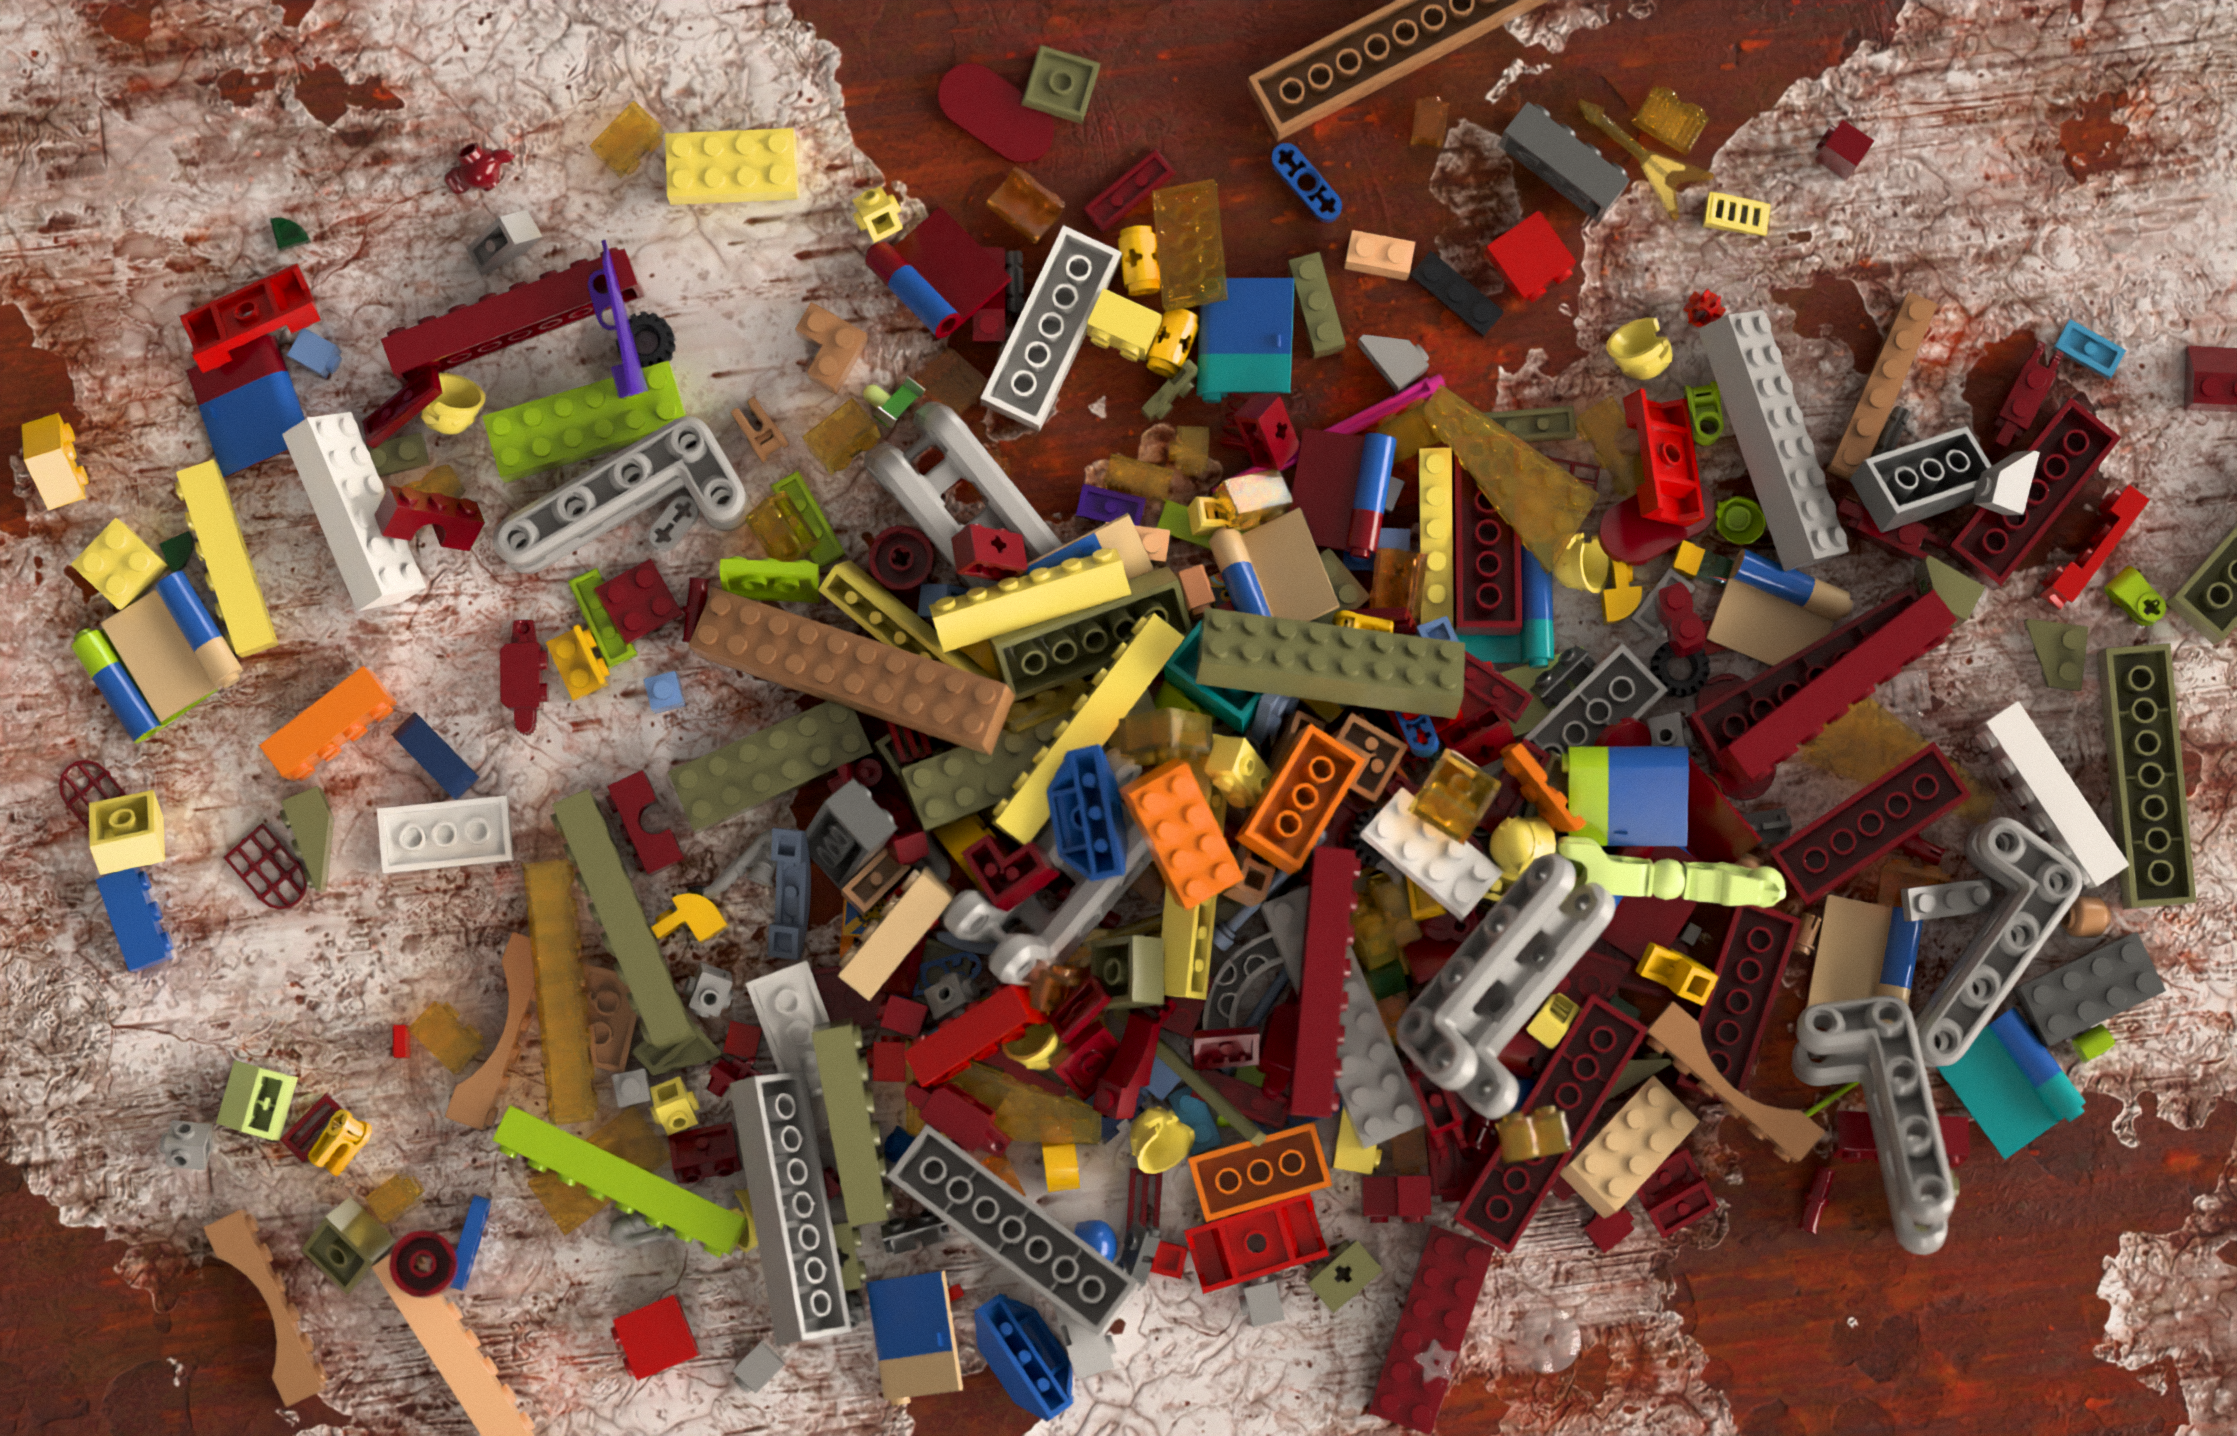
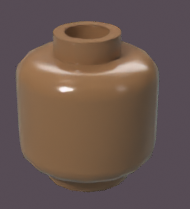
[2060,895,2111,938]

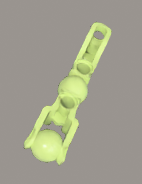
[1557,836,1786,908]

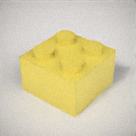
[1087,288,1162,362]
[71,518,169,610]
[89,790,165,875]

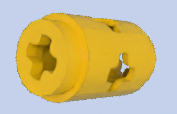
[1118,225,1162,296]
[1146,306,1199,378]

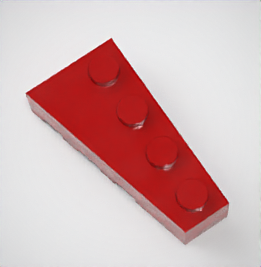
[903,983,1050,1088]

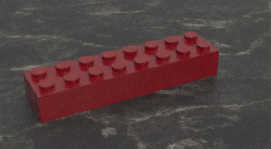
[381,247,645,386]
[1684,586,1946,774]
[1716,589,1958,785]
[1287,846,1361,1118]
[1451,994,1648,1255]

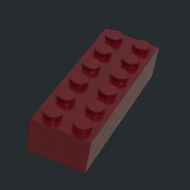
[1943,397,2122,591]
[1451,437,1522,635]
[1770,741,1972,908]
[1672,904,1802,1103]
[1366,1225,1495,1436]

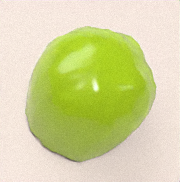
[1715,496,1766,545]

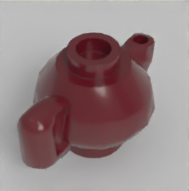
[444,142,515,195]

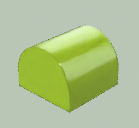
[2072,1024,2116,1064]

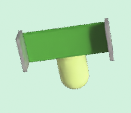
[863,376,926,428]

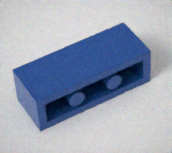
[96,867,174,973]

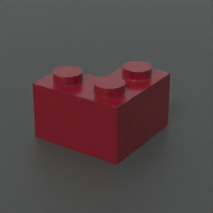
[961,834,1060,912]
[1361,1176,1432,1223]

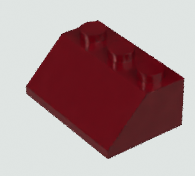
[2184,345,2237,412]
[1400,912,1487,986]

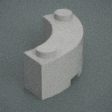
[1201,932,1283,1030]
[1053,1304,1117,1380]

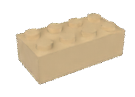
[838,866,956,1001]
[1560,1075,1700,1219]

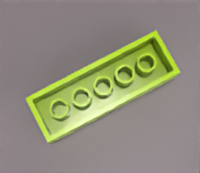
[482,360,687,483]

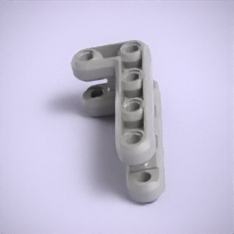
[863,402,1063,589]
[493,416,751,574]
[944,747,1153,987]
[1914,818,2082,1067]
[1397,853,1615,1119]
[1791,996,1955,1255]

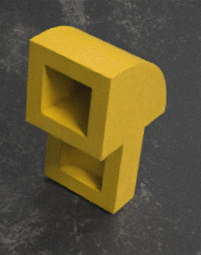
[1600,559,1642,626]
[1040,1118,1081,1192]

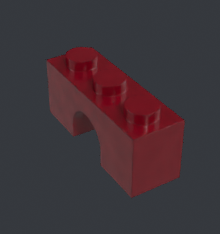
[374,485,485,552]
[605,770,686,877]
[1550,1152,1635,1254]

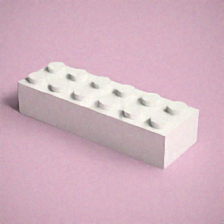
[981,225,1122,432]
[282,412,426,611]
[1974,701,2129,891]

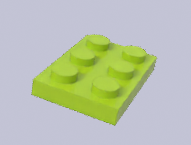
[719,556,821,603]

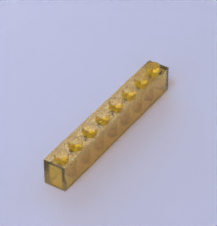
[522,858,598,1126]

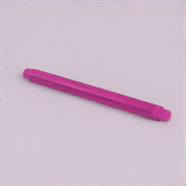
[1211,374,1446,498]

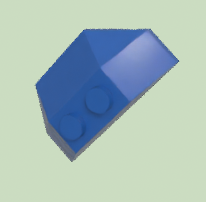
[1046,744,1129,882]
[974,1293,1073,1422]

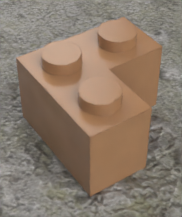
[795,302,869,395]
[1336,713,1408,805]

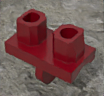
[827,758,884,794]
[707,1056,763,1105]

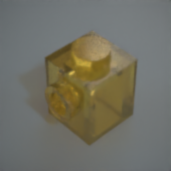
[1169,426,1209,475]

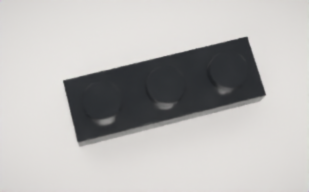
[1409,251,1504,338]

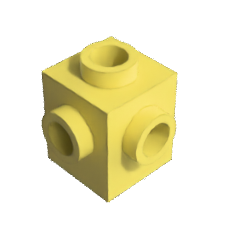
[852,186,903,243]
[649,1076,700,1135]

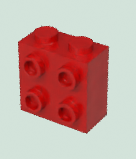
[1484,210,1576,304]
[610,1293,701,1381]

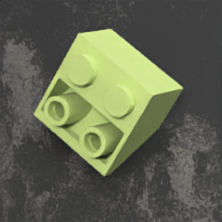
[216,1060,298,1141]

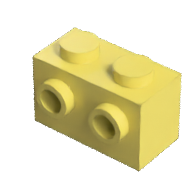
[1204,737,1272,808]

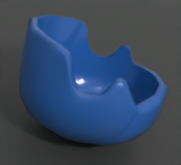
[1074,1220,1117,1262]

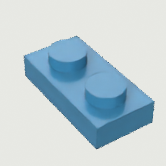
[2052,319,2126,380]
[1167,1086,1223,1155]

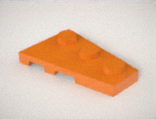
[1499,743,1587,832]

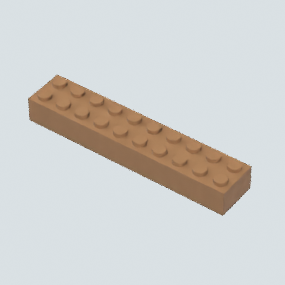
[1247,0,1549,142]
[688,587,1015,756]

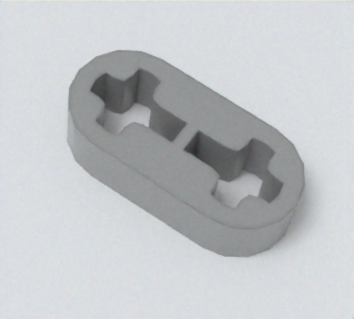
[649,496,699,552]

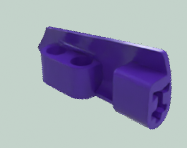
[588,239,648,399]

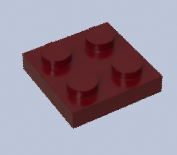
[594,558,683,646]
[1048,1020,1120,1101]

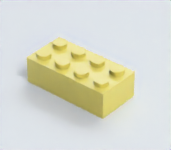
[665,128,798,205]

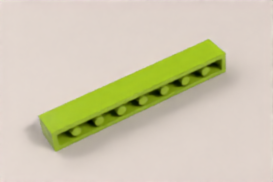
[492,1105,748,1258]

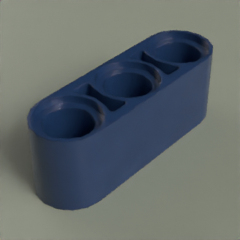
[391,711,480,800]

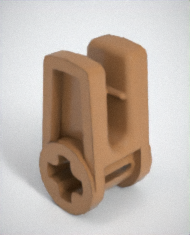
[730,396,789,463]

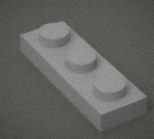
[1901,878,1994,922]

